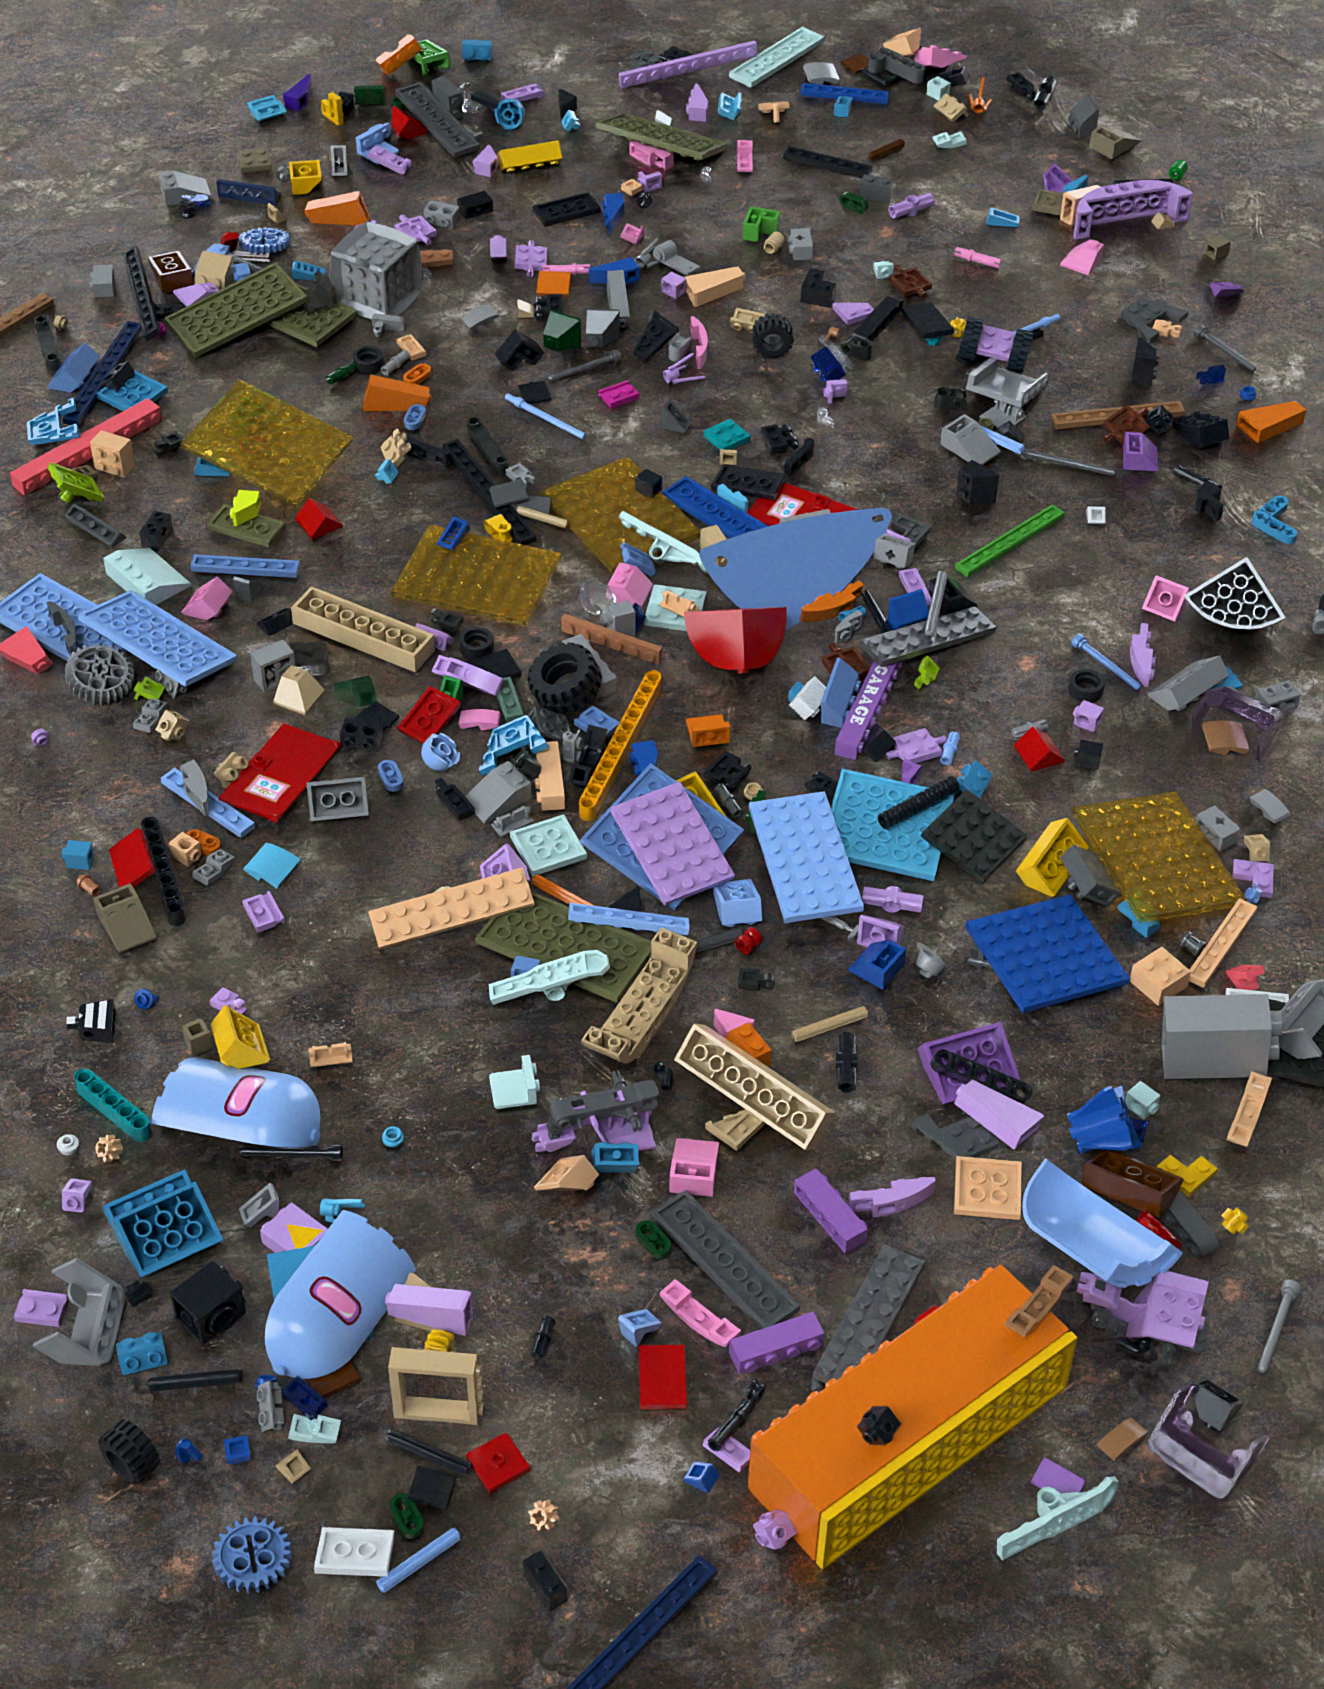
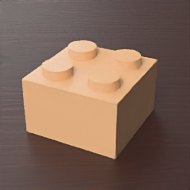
[90,430,135,478]
[1130,947,1191,1006]

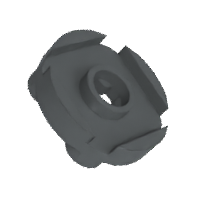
[630,50,659,69]

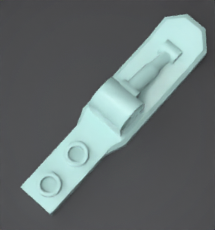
[619,511,708,573]
[489,950,610,1005]
[997,1476,1118,1560]

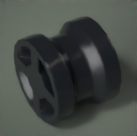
[179,200,195,219]

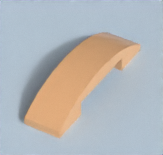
[1226,1072,1272,1147]

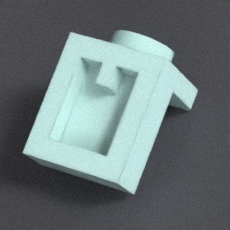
[873,261,894,279]

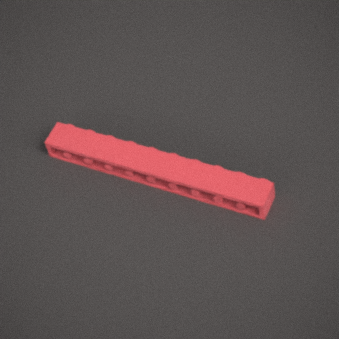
[10,398,162,496]

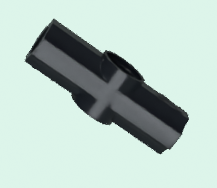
[1034,76,1057,110]
[836,1032,858,1093]

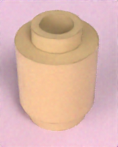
[764,232,785,254]

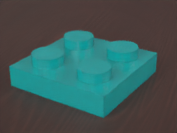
[703,419,751,450]

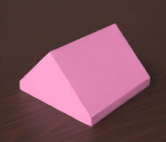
[1142,576,1190,622]

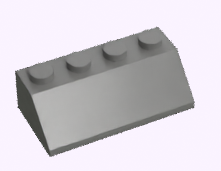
[1147,655,1229,711]

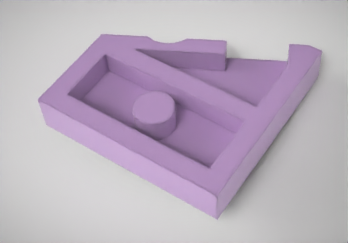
[832,303,874,325]

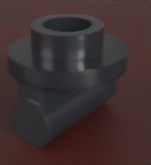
[124,1280,152,1307]

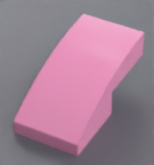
[458,709,501,731]

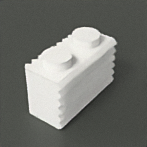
[789,676,826,720]

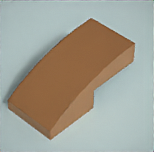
[1097,1417,1148,1461]

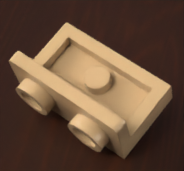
[934,94,968,123]
[730,308,765,333]

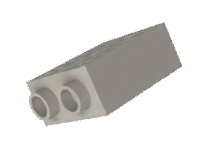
[1161,994,1282,1079]

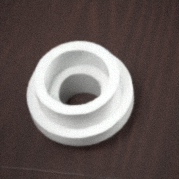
[57,1134,79,1155]

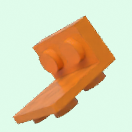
[686,714,730,747]

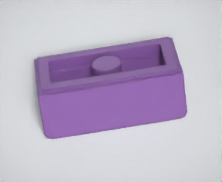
[1031,1457,1086,1494]

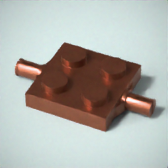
[888,264,932,299]
[1102,404,1150,445]
[821,642,870,687]

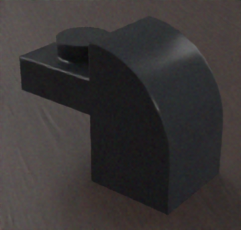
[1194,481,1224,521]

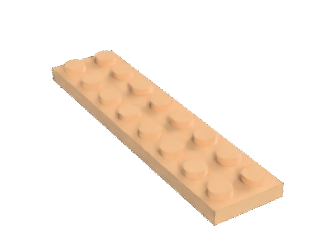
[368,867,535,950]

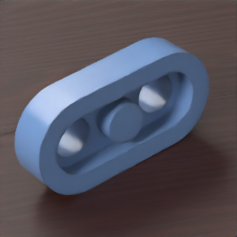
[404,404,426,430]
[378,760,403,791]

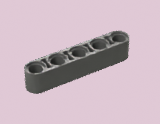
[1159,1168,1219,1259]

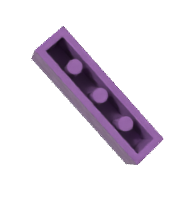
[794,1169,868,1253]
[729,1312,824,1375]

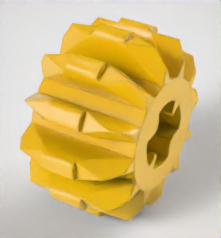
[423,1329,455,1352]

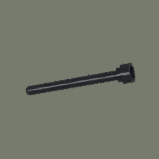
[239,1144,343,1162]

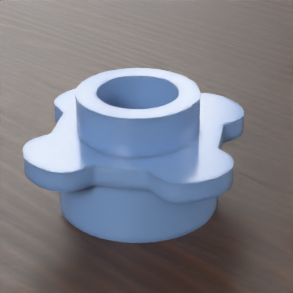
[1244,883,1262,904]

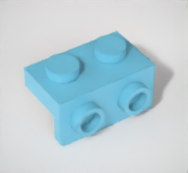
[718,92,742,120]

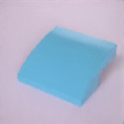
[247,95,287,121]
[243,843,301,889]

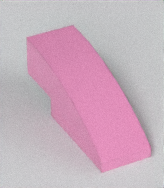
[629,141,674,170]

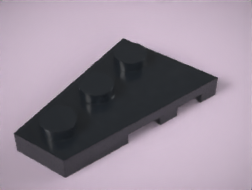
[633,310,679,363]

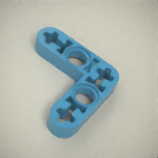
[1252,495,1297,544]

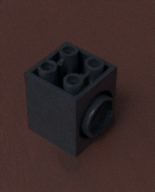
[170,1260,246,1345]

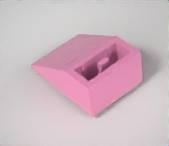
[914,46,967,71]
[669,1138,719,1196]

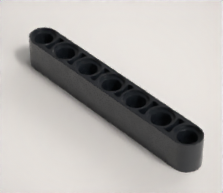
[141,817,186,926]

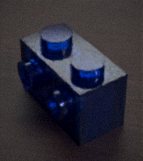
[810,346,846,382]

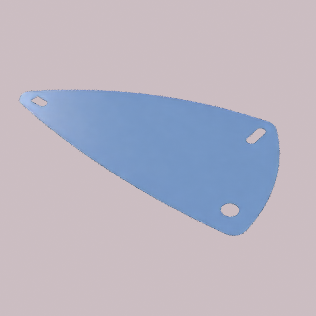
[699,508,892,631]

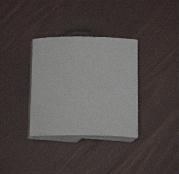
[803,62,839,85]

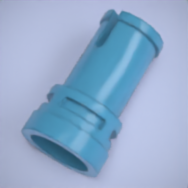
[838,605,866,622]

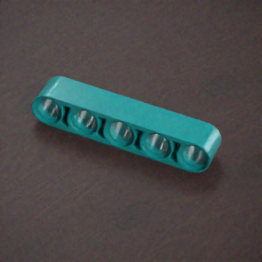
[74,1068,152,1142]

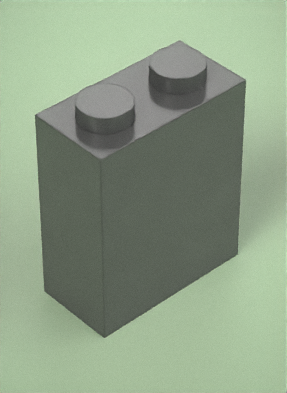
[432,76,463,120]

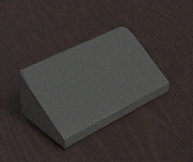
[489,479,528,508]
[515,495,551,516]

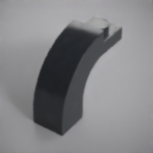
[568,725,608,786]

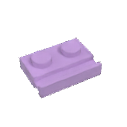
[242,891,285,933]
[14,1289,69,1327]

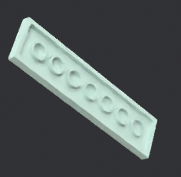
[729,27,824,88]

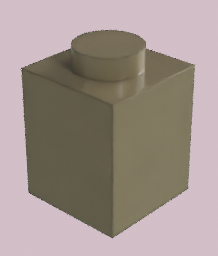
[1204,234,1231,261]
[182,1018,212,1056]

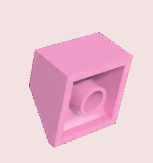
[608,562,653,609]
[181,577,232,620]

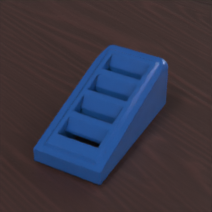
[437,516,470,551]

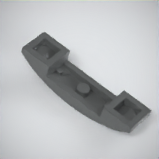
[47,601,78,657]

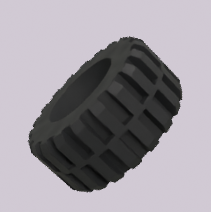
[527,642,602,714]

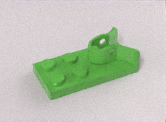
[412,39,450,75]

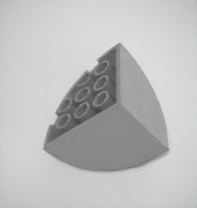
[1184,557,1286,630]

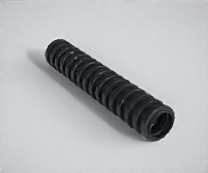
[878,776,959,829]

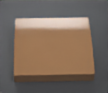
[1202,720,1250,755]

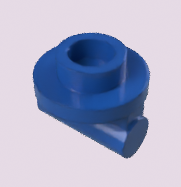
[134,988,159,1009]
[175,1439,203,1463]

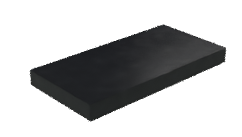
[533,192,601,227]
[901,302,954,339]
[711,464,787,500]
[441,649,521,694]

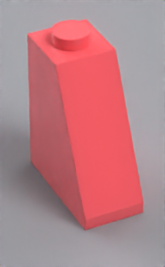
[0,626,53,674]

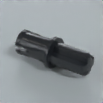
[531,1316,555,1359]

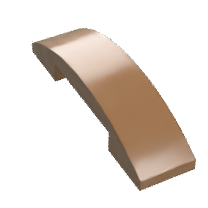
[1004,1265,1074,1338]

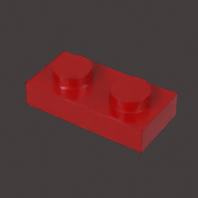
[220,232,239,251]

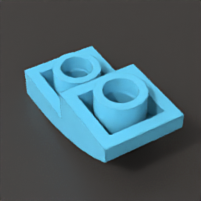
[717,484,749,512]

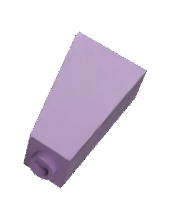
[954,1080,1044,1150]
[385,1284,473,1336]

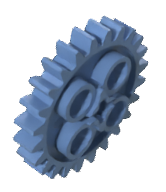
[239,227,290,254]
[212,1516,292,1594]

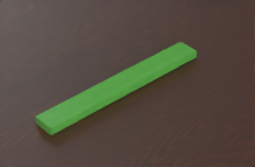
[955,504,1065,577]

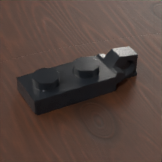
[1006,72,1036,100]
[435,777,475,821]

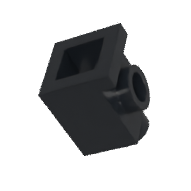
[339,91,355,116]

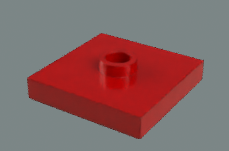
[466,1432,530,1494]

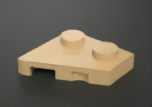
[705,1109,764,1151]

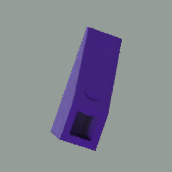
[283,74,312,112]

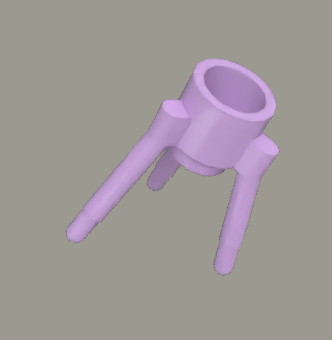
[663,353,705,384]

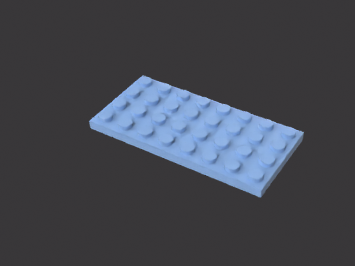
[0,573,127,663]
[78,590,237,687]
[749,791,864,923]

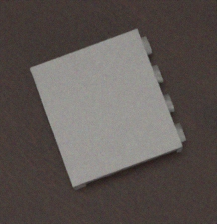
[966,358,1048,408]

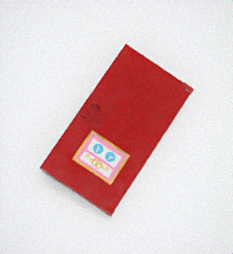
[746,483,875,526]
[218,723,342,823]

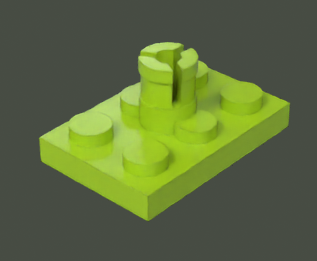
[47,462,105,503]

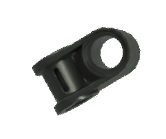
[840,335,872,361]
[934,387,967,410]
[511,746,541,779]

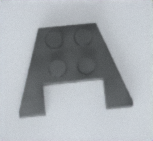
[1121,298,1189,343]
[911,1114,999,1159]

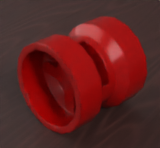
[734,927,763,955]

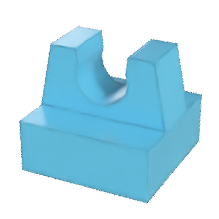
[562,110,580,132]
[375,459,399,484]

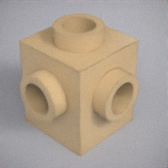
[155,710,189,741]

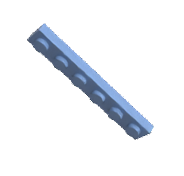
[191,554,300,578]

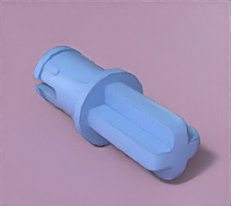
[940,731,960,765]

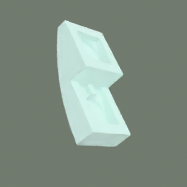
[932,132,967,148]
[288,1414,341,1443]

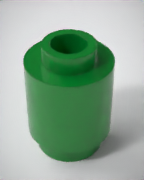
[1168,160,1188,181]

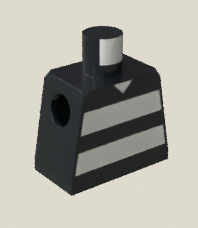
[67,999,116,1043]

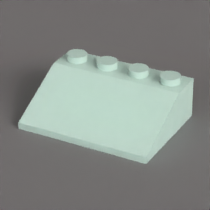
[103,548,191,605]

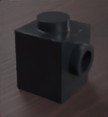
[635,469,662,499]
[1073,739,1103,770]

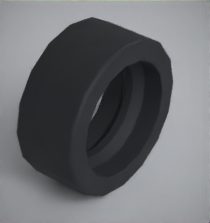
[352,346,384,375]
[459,627,494,659]
[1068,669,1105,703]

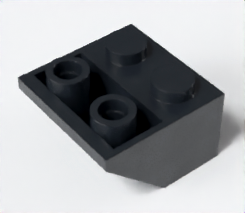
[929,576,977,615]

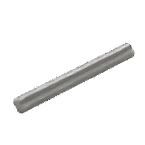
[925,571,947,637]

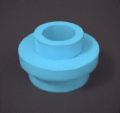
[382,1126,404,1147]

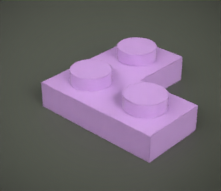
[1232,859,1274,898]

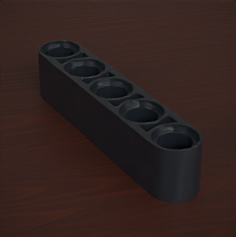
[852,296,903,342]
[930,1049,1032,1104]

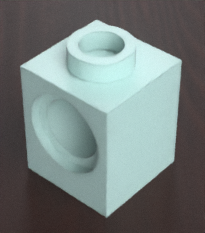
[927,76,951,101]
[1125,1081,1160,1120]

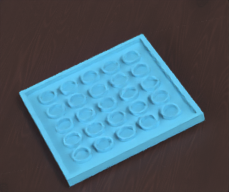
[831,769,955,881]

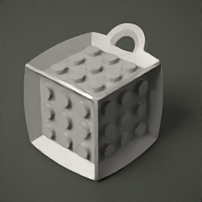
[330,222,422,319]

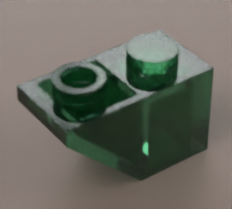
[333,675,376,707]

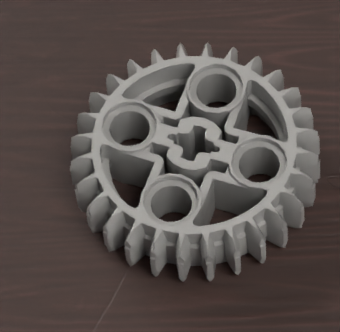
[65,642,135,705]

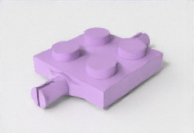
[394,214,437,245]
[515,240,547,277]
[886,728,947,763]

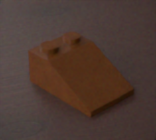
[148,251,194,293]

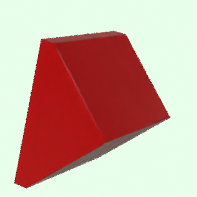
[295,498,343,539]
[1014,726,1065,772]

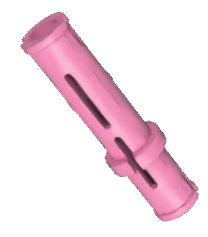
[954,246,1002,269]
[543,263,590,276]

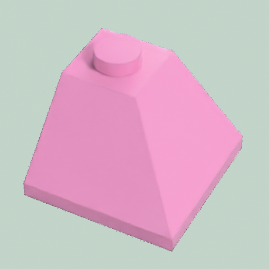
[1060,239,1104,275]

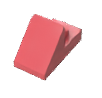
[1226,964,1265,990]

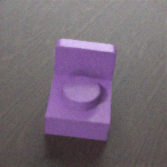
[901,759,921,785]

